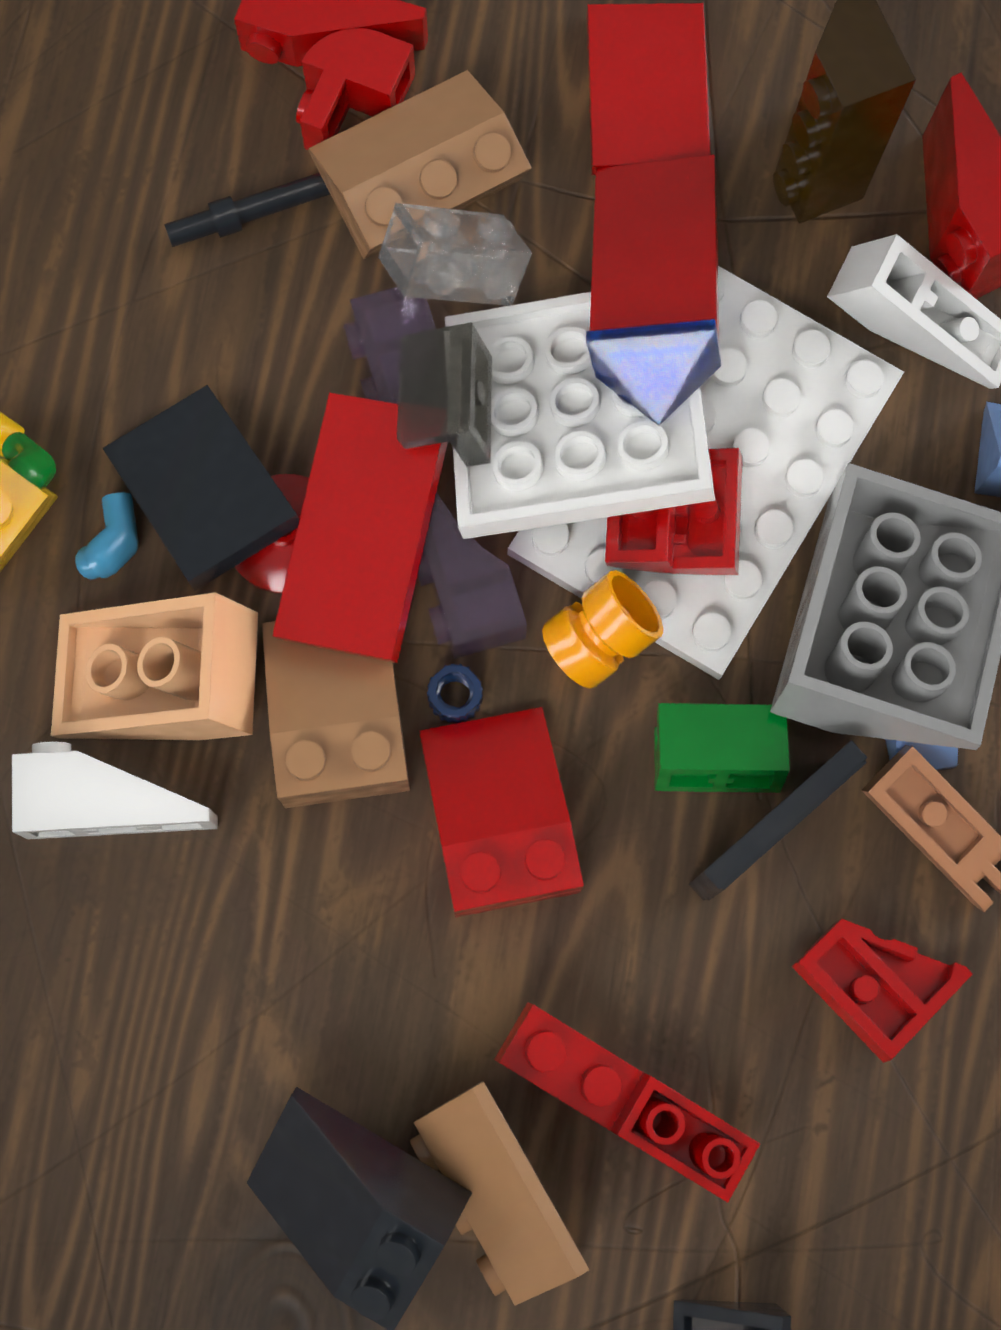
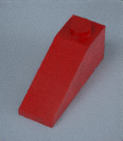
[234,0,428,67]

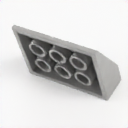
[770,463,1001,750]

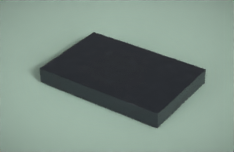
[103,385,299,591]
[689,740,868,901]

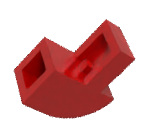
[296,28,415,150]

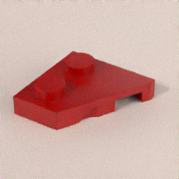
[791,919,973,1063]

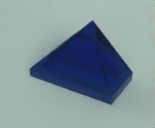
[586,319,721,425]

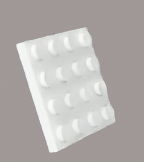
[445,292,715,539]

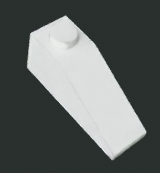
[827,234,1001,389]
[12,742,218,839]

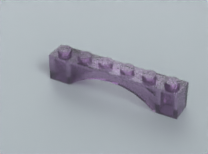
[343,280,527,659]

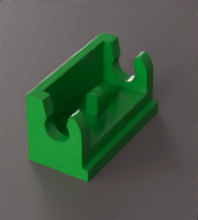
[654,703,790,793]

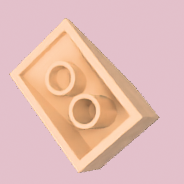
[51,592,258,741]

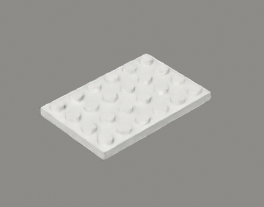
[507,266,904,680]

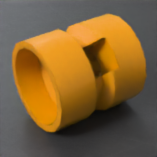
[542,570,664,689]

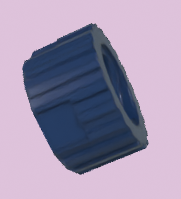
[427,664,483,723]

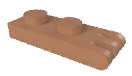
[861,745,1001,912]

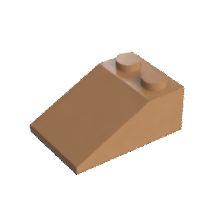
[262,621,410,808]

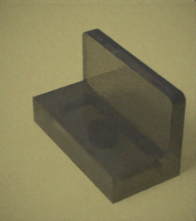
[397,322,492,467]

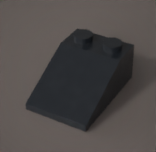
[247,1087,473,1330]

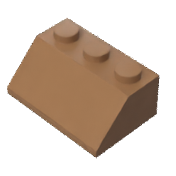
[308,70,532,259]
[410,1080,589,1306]

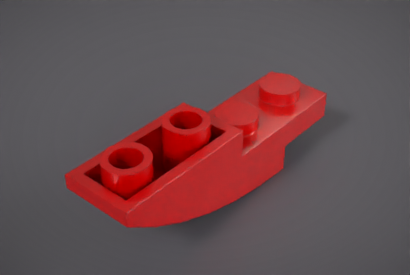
[494,1002,760,1203]

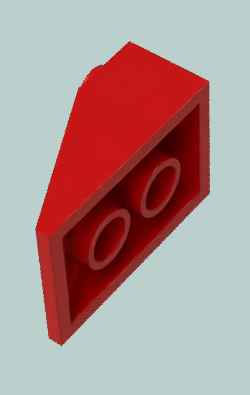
[922,72,1001,299]
[419,707,584,918]

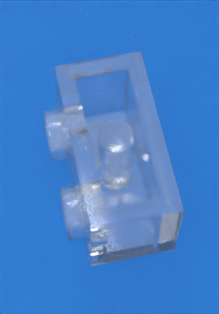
[378,203,532,306]

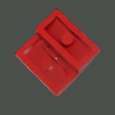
[605,448,743,575]

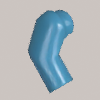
[75,492,139,579]

